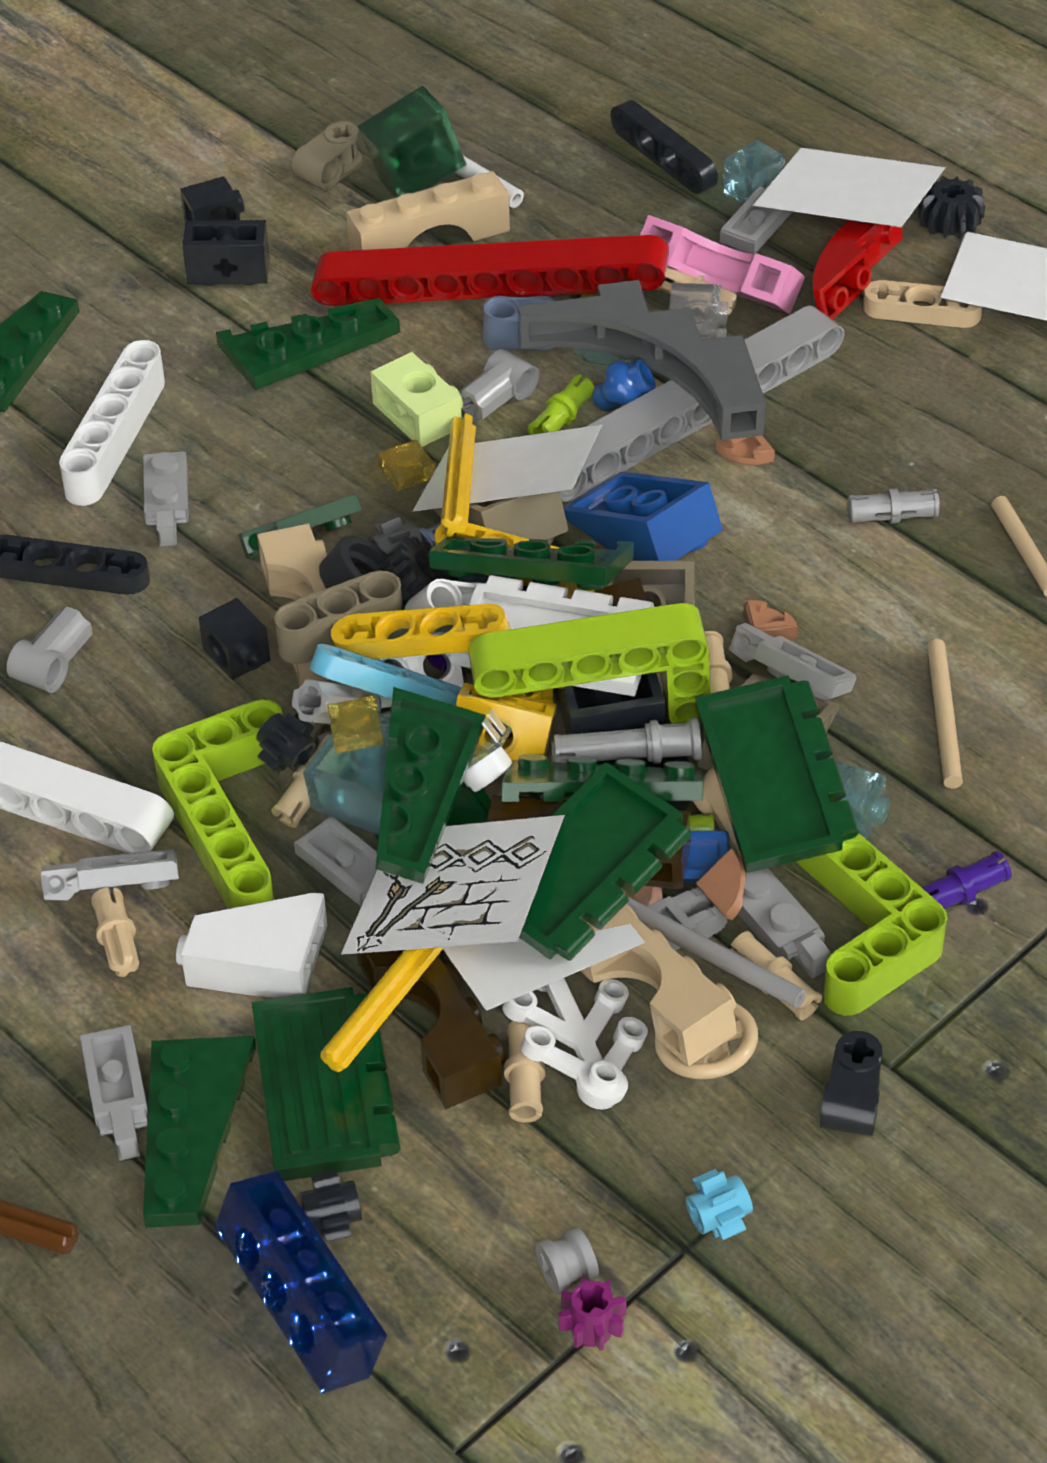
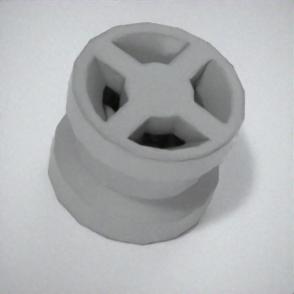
[535,1226,599,1295]

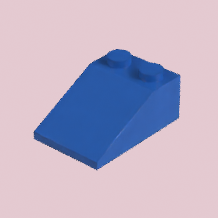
[563,471,723,561]

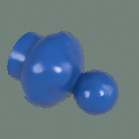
[592,359,656,411]

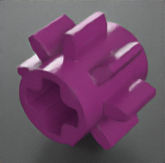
[558,1277,626,1351]

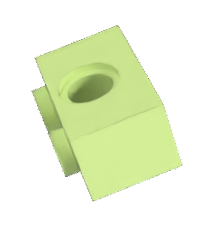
[371,352,463,448]

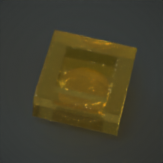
[378,439,436,491]
[327,696,384,753]

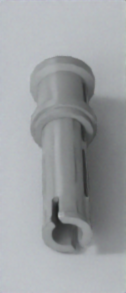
[554,717,702,764]

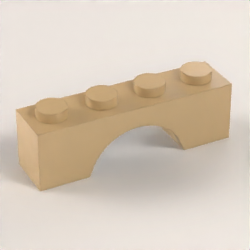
[346,171,510,250]
[257,523,329,687]
[580,904,737,1067]

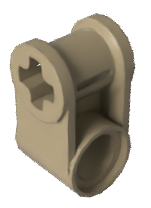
[292,121,363,190]

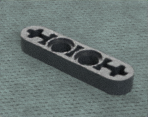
[610,100,718,194]
[0,535,150,595]

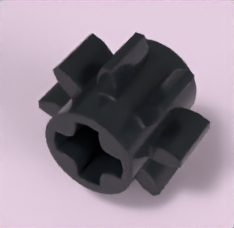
[256,713,316,771]
[300,1171,362,1242]

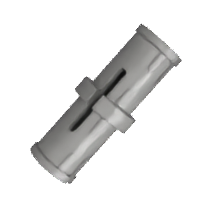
[847,488,940,524]

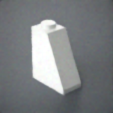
[176,893,327,999]

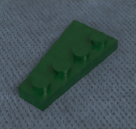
[216,298,400,390]
[502,754,704,802]

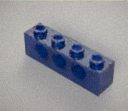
[214,1170,388,1394]

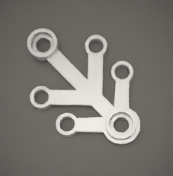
[503,978,648,1109]

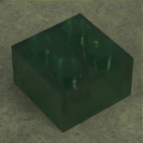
[357,85,467,198]

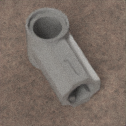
[459,349,539,423]
[6,606,93,693]
[292,679,381,729]

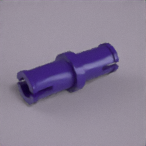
[921,851,1012,909]

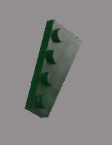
[0,291,79,413]
[429,537,634,591]
[376,687,486,884]
[143,1035,257,1228]

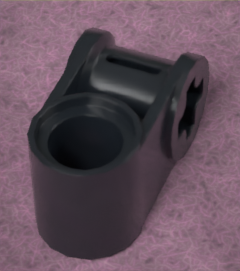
[820,1031,883,1136]

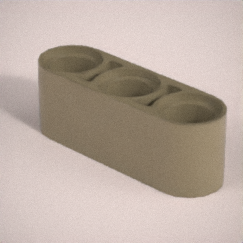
[274,571,403,664]

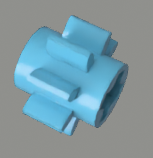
[685,1169,753,1240]

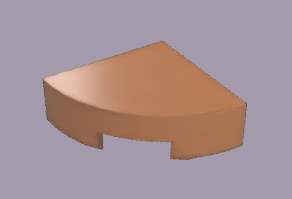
[715,435,775,465]
[744,600,798,639]
[696,849,747,921]

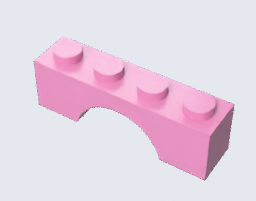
[640,215,805,315]

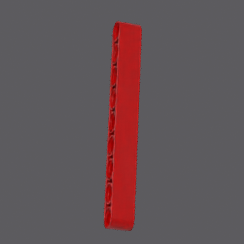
[310,235,669,306]

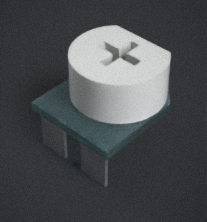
[463,709,513,792]

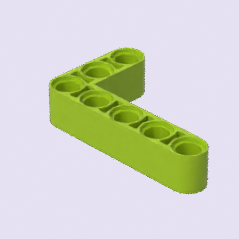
[468,603,710,726]
[152,699,283,909]
[796,834,947,1016]

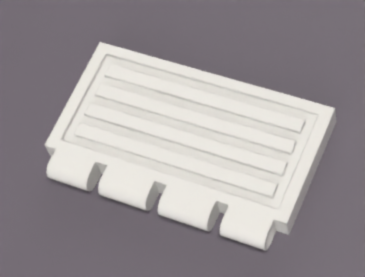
[450,575,654,696]

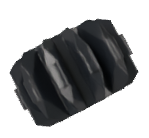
[917,176,985,239]

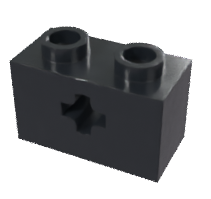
[182,220,270,285]

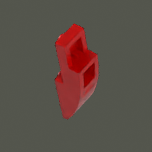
[813,220,903,320]

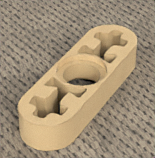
[863,280,982,328]

